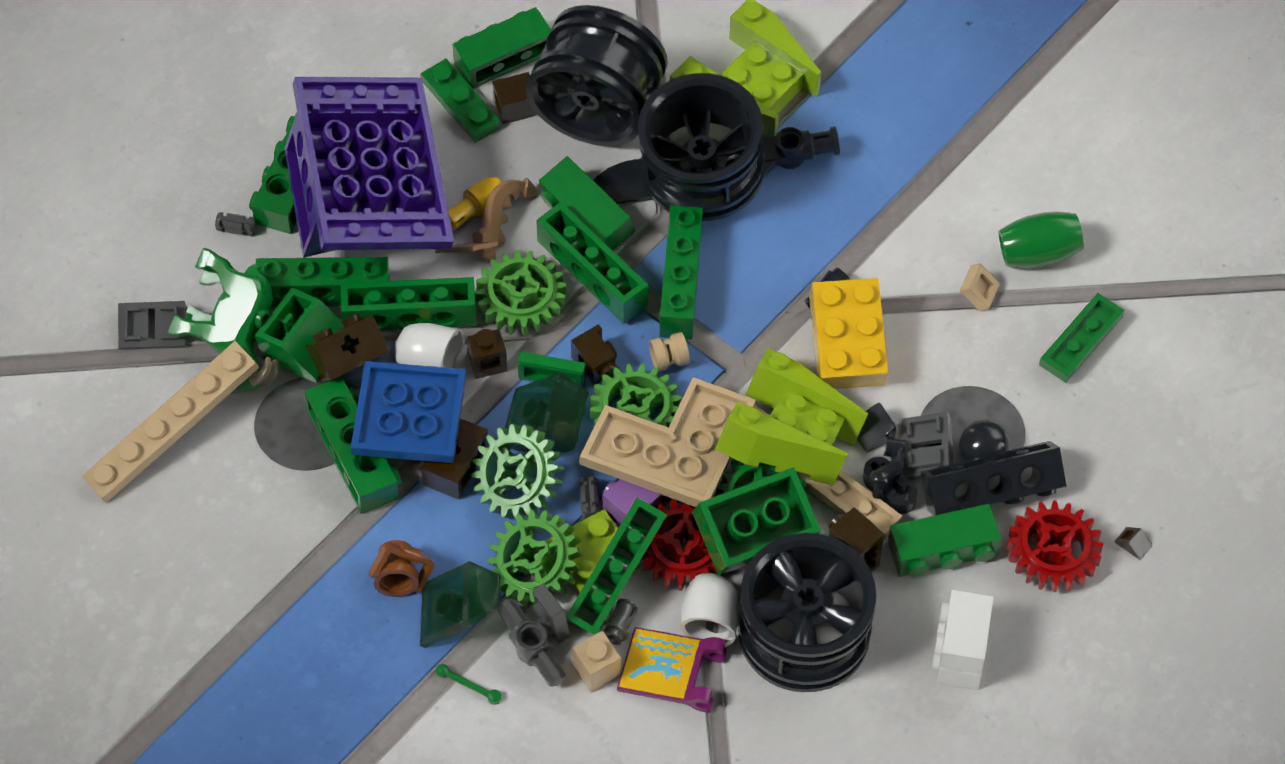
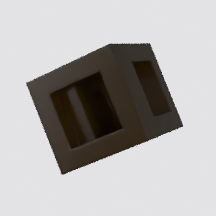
[571,324,619,386]
[467,329,508,379]

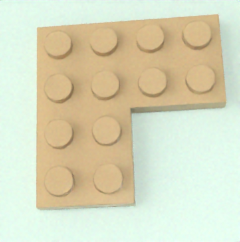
[579,377,756,507]

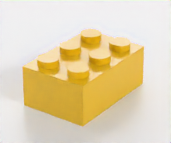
[809,278,888,389]

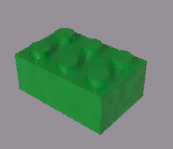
[692,467,821,575]

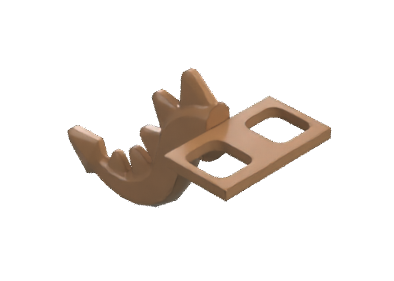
[435,178,539,263]

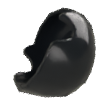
[959,419,1011,461]

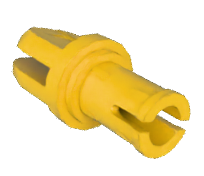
[448,177,502,230]

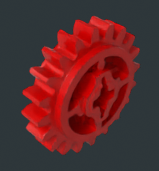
[641,500,721,591]
[1006,500,1104,592]

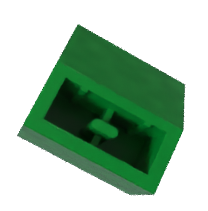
[255,288,349,383]

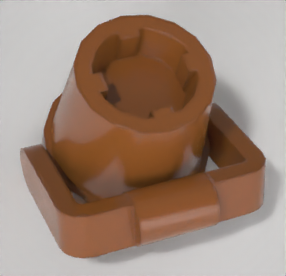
[369,540,434,597]

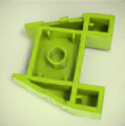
[670,0,821,137]
[715,348,868,486]

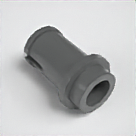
[602,598,638,645]

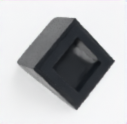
[857,402,896,453]

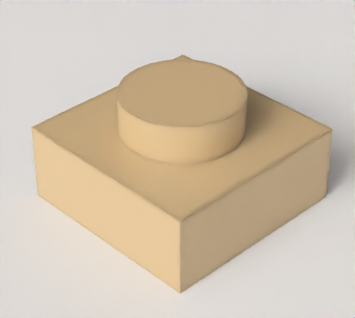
[960,263,1000,311]

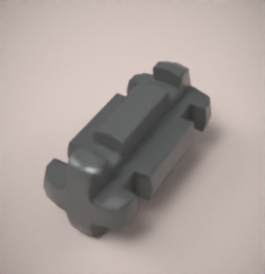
[215,212,256,236]
[580,476,600,518]

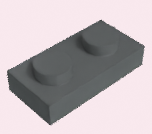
[532,583,571,644]

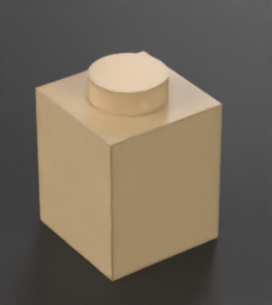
[572,631,621,692]

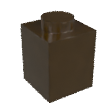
[492,72,538,124]

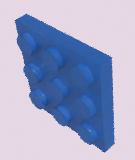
[351,361,466,463]

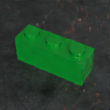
[452,7,551,88]
[538,156,635,251]
[888,504,1001,577]

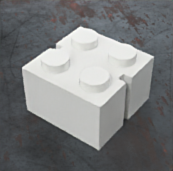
[931,590,994,690]

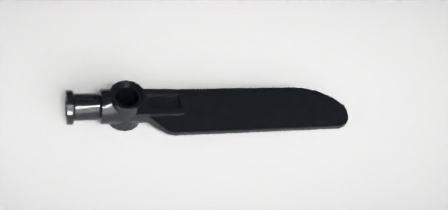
[593,126,840,204]

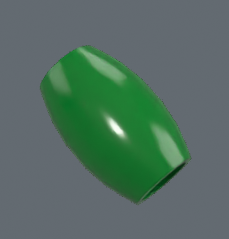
[998,211,1084,268]

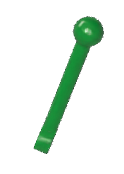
[435,664,501,705]

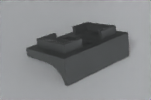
[118,301,187,350]
[902,412,953,480]

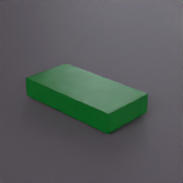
[517,351,586,390]

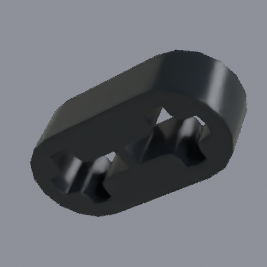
[863,456,918,514]

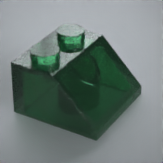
[505,373,589,454]

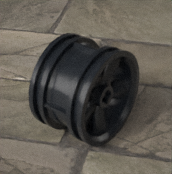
[525,5,668,146]
[638,73,765,221]
[738,533,876,692]

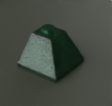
[420,561,500,648]

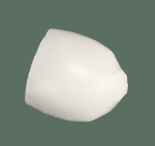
[394,323,466,368]
[680,573,740,648]

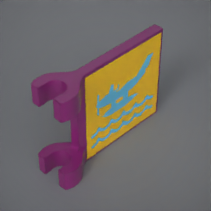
[617,627,727,713]

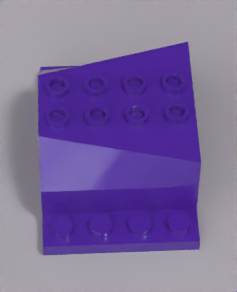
[284,77,454,258]

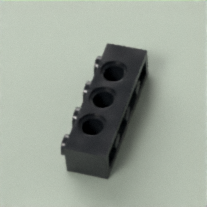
[920,441,1067,516]

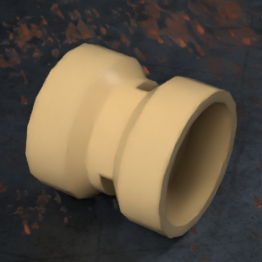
[649,332,690,372]

